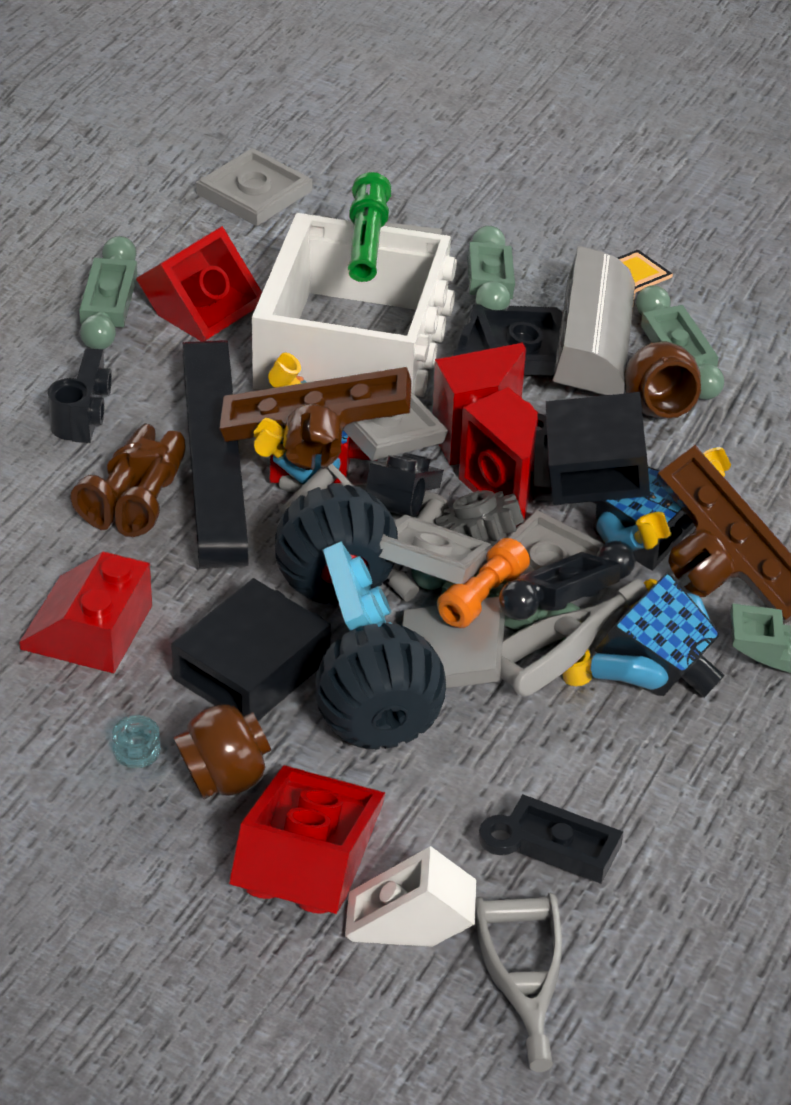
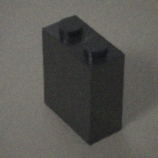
[546,392,650,505]
[171,578,331,721]

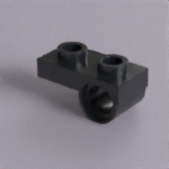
[48,348,112,443]
[366,453,444,517]

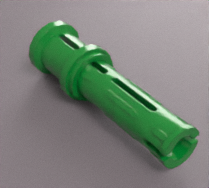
[348,172,391,282]

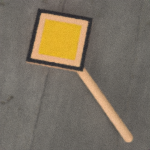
[617,250,673,312]

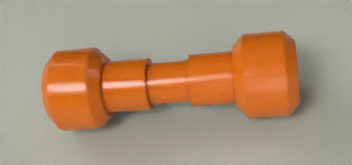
[437,538,530,628]

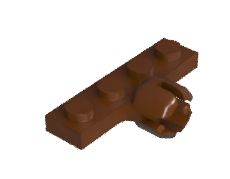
[220,367,412,470]
[656,445,791,625]

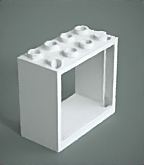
[252,213,457,398]

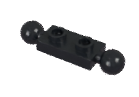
[499,541,636,620]

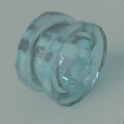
[112,715,160,768]

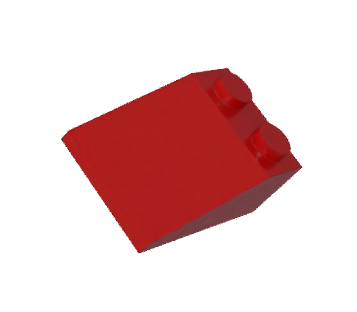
[229,765,385,914]

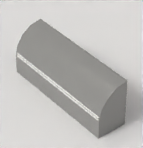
[553,246,635,395]

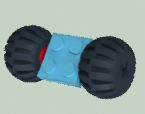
[275,484,446,750]

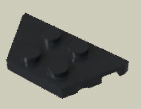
[452,304,563,377]

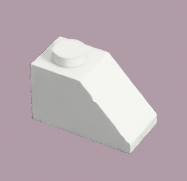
[345,846,476,947]

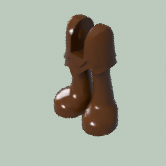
[70,423,186,537]

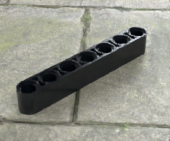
[182,340,249,569]

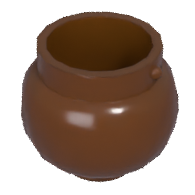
[624,341,701,418]
[173,704,272,799]

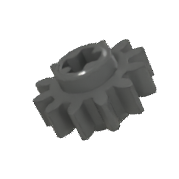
[436,490,524,546]

